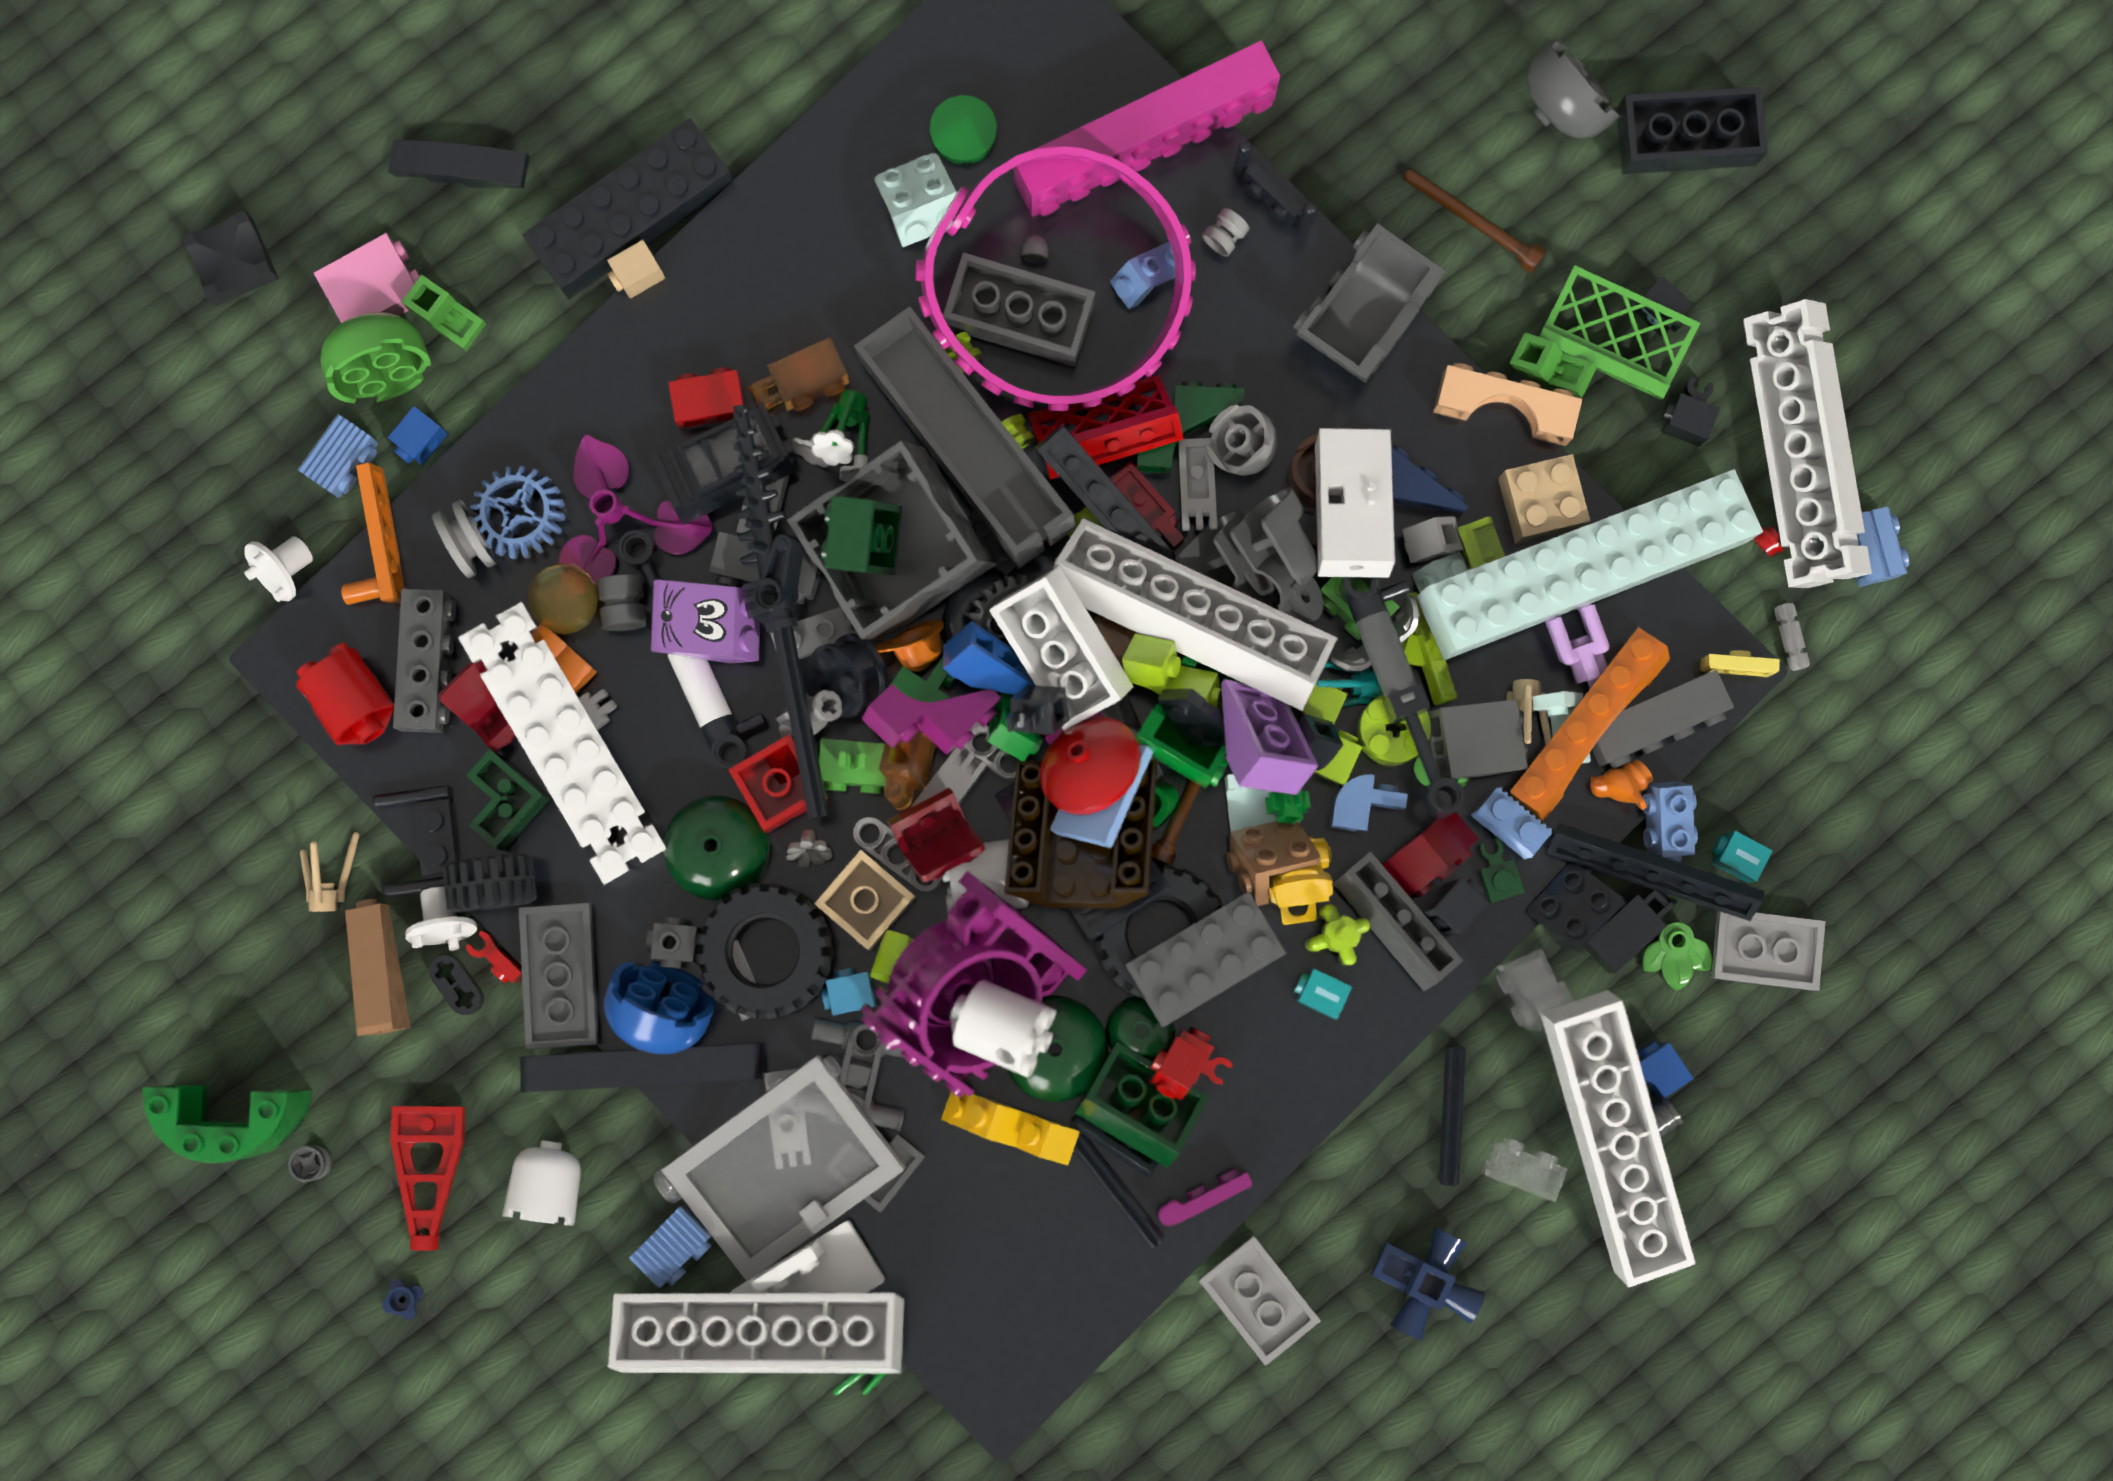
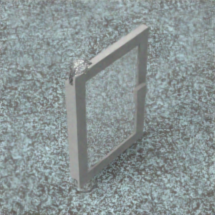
[654,1054,906,1281]

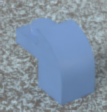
[1328,775,1408,833]

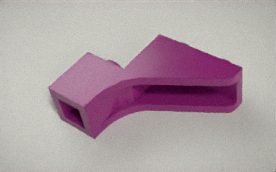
[862,684,1001,755]

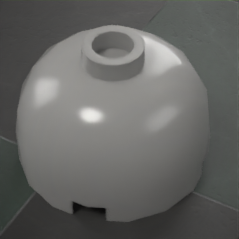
[1207,405,1278,476]

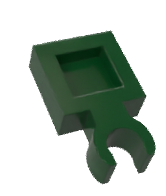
[1478,838,1525,903]

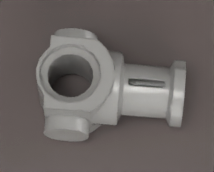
[775,690,842,740]

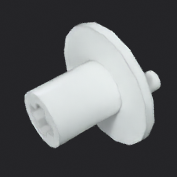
[244,536,313,602]
[405,887,477,951]

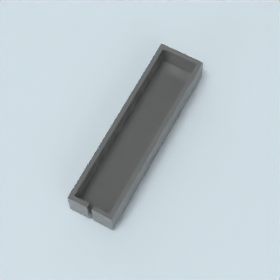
[854,307,1076,568]

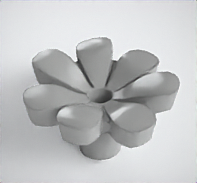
[786,829,832,869]

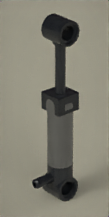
[1339,577,1465,819]

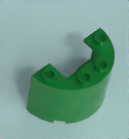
[1136,656,1240,788]
[143,1084,313,1163]

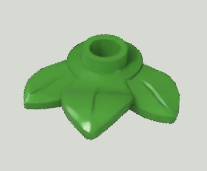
[1642,921,1712,991]

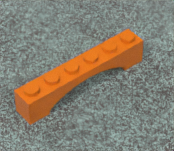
[1510,627,1670,823]

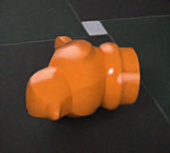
[1590,759,1653,810]

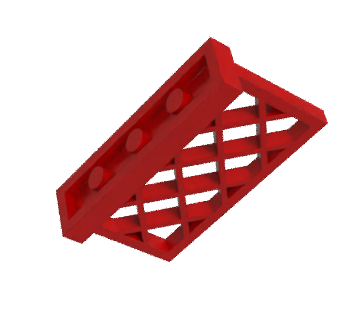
[1028,375,1184,479]

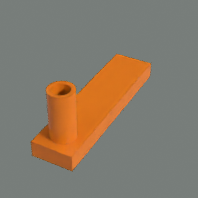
[341,462,406,605]

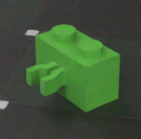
[819,738,893,794]

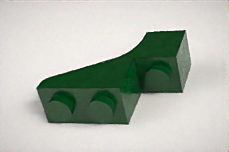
[1136,381,1245,474]

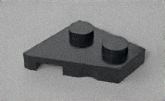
[1158,689,1226,747]

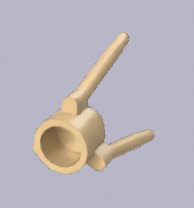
[1506,679,1551,745]
[300,832,359,912]

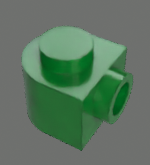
[1153,781,1179,828]

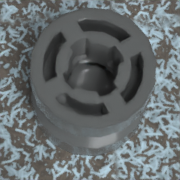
[288,1144,333,1182]

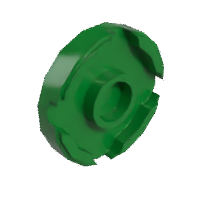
[930,95,997,164]

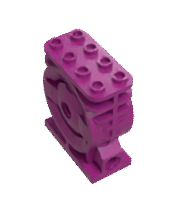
[860,871,1087,1097]

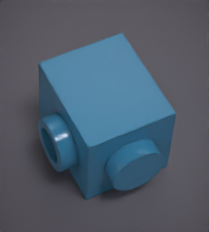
[822,968,877,1015]

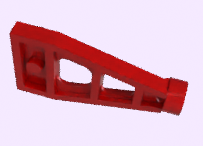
[391,1106,466,1250]

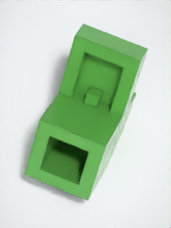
[401,274,486,351]
[1510,333,1597,398]

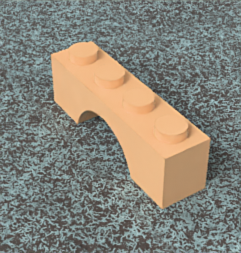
[1433,363,1582,446]

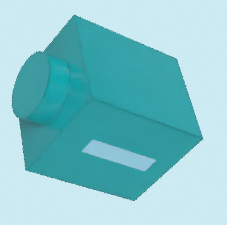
[1711,831,1773,883]
[1294,969,1352,1019]

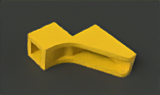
[941,1091,1080,1165]

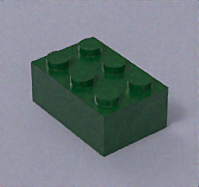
[821,496,903,576]
[1075,1042,1210,1168]

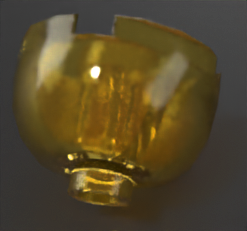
[528,563,599,634]

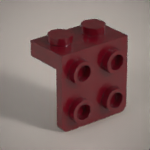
[438,660,515,753]
[887,787,986,882]

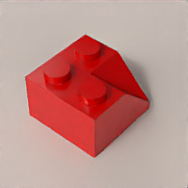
[728,734,828,833]

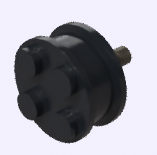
[808,633,894,718]

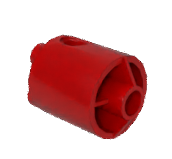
[296,642,394,745]

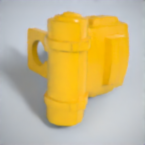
[1269,837,1333,925]

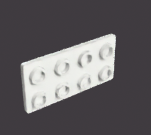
[731,1220,885,1294]

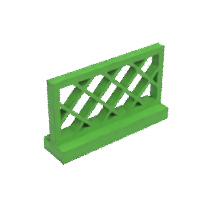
[1539,265,1701,400]

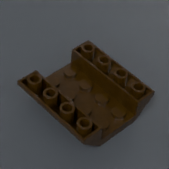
[1004,759,1158,908]

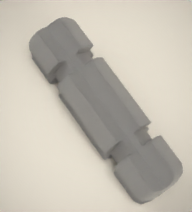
[1774,603,1810,671]

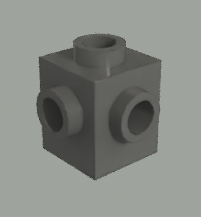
[646,917,701,968]

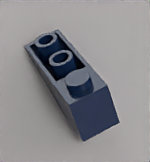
[1391,445,1469,517]

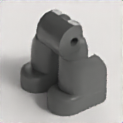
[1176,487,1323,624]

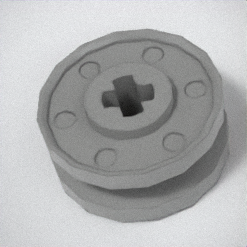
[432,499,497,578]

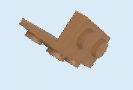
[1226,821,1320,906]

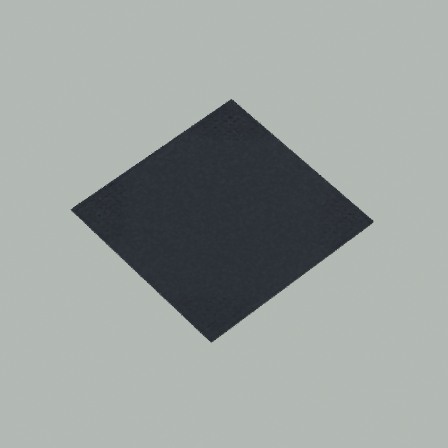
[229,0,1787,1463]

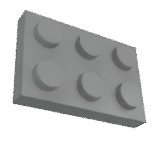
[1711,911,1826,991]
[1198,1235,1321,1366]

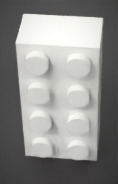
[989,566,1134,730]

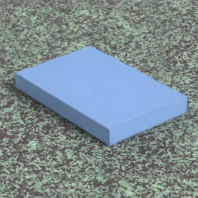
[1050,744,1153,848]

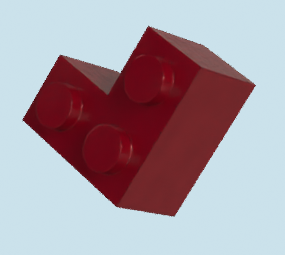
[1382,812,1479,898]

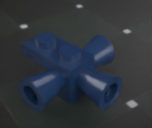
[1371,1227,1485,1341]

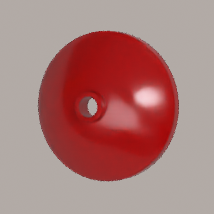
[1040,717,1141,815]

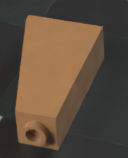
[345,899,411,1036]

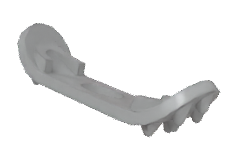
[1329,595,1421,672]

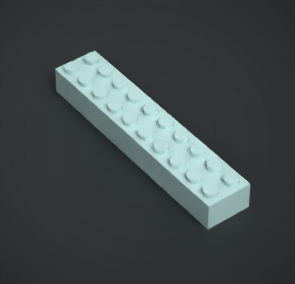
[1416,469,1763,660]

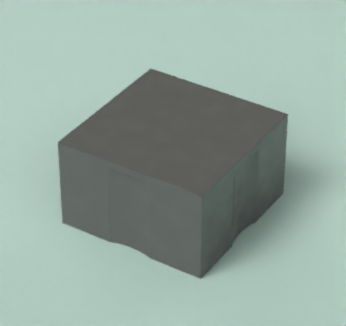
[787,440,998,640]

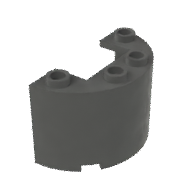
[1293,223,1445,383]

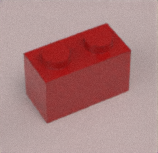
[668,367,745,430]

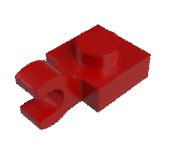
[466,931,522,983]

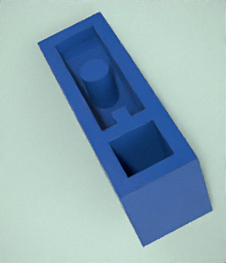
[943,621,1035,695]

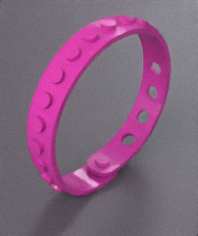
[915,146,1196,411]

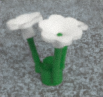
[792,390,870,482]

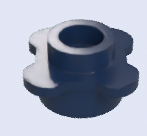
[382,1279,424,1320]

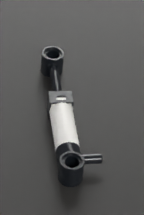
[618,530,767,771]

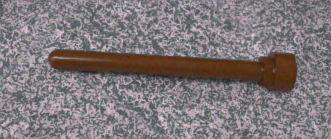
[1403,169,1547,274]
[1151,779,1201,866]

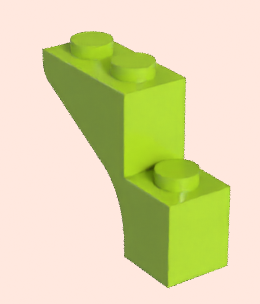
[1122,633,1224,722]
[1302,678,1362,786]

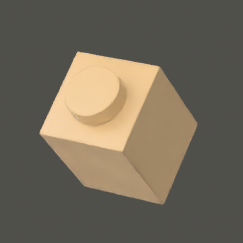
[607,240,665,298]

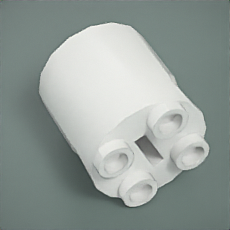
[942,839,1029,911]
[951,980,1056,1078]

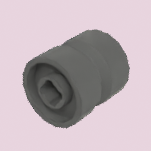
[597,575,647,631]

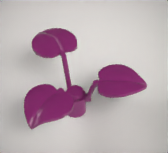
[559,435,713,593]

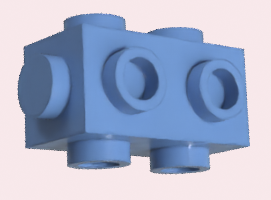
[1642,781,1698,862]

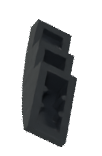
[388,140,530,188]

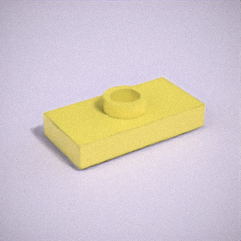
[1700,650,1780,677]

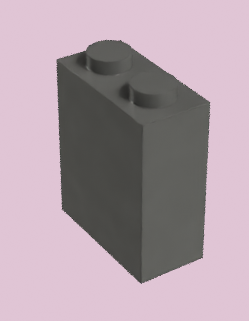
[1428,699,1528,780]

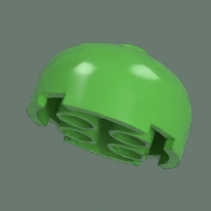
[320,312,431,403]

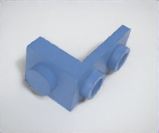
[1110,242,1175,309]

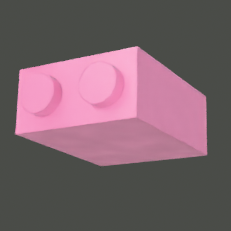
[314,233,420,323]

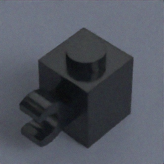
[1660,376,1720,447]
[1006,685,1070,734]

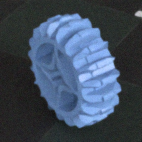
[470,466,566,559]

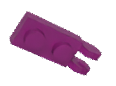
[1158,1168,1253,1227]

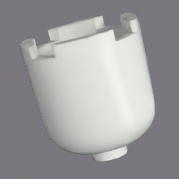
[503,1141,581,1226]

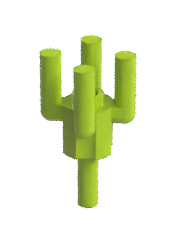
[1305,904,1370,966]

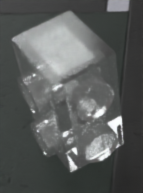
[1481,1137,1568,1203]

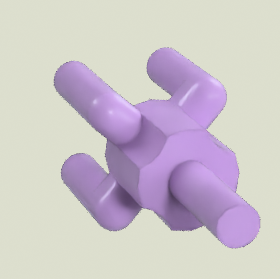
[1545,604,1609,689]

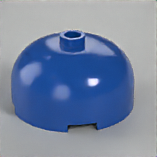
[604,961,715,1054]

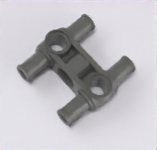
[795,1017,905,1131]

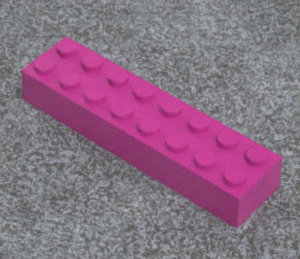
[1014,40,1280,217]

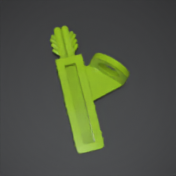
[1401,592,1457,706]

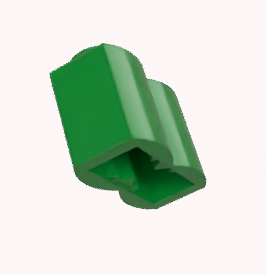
[986,693,1043,762]

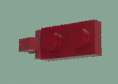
[1110,461,1185,551]

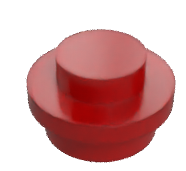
[1753,525,1784,558]

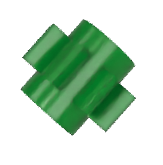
[1265,789,1311,824]

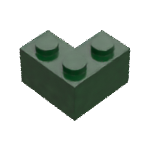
[466,749,550,851]

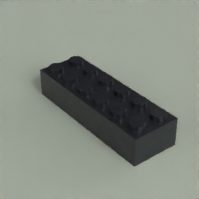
[522,118,733,300]

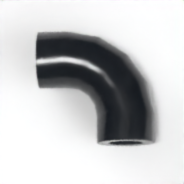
[942,571,1001,645]

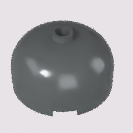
[1527,37,1621,139]

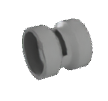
[1202,208,1250,257]

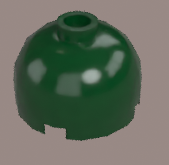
[1105,996,1176,1062]

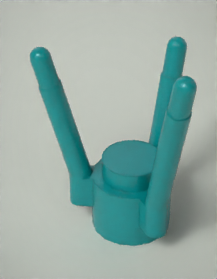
[1316,660,1382,709]

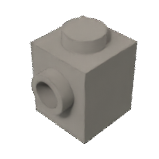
[1402,516,1464,563]

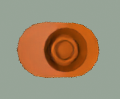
[874,620,944,672]

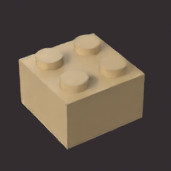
[1498,454,1590,544]
[814,850,917,951]

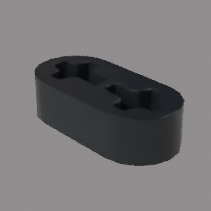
[429,955,484,1015]

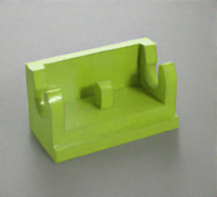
[1457,517,1505,570]

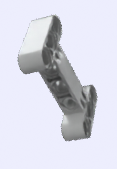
[853,724,1026,892]

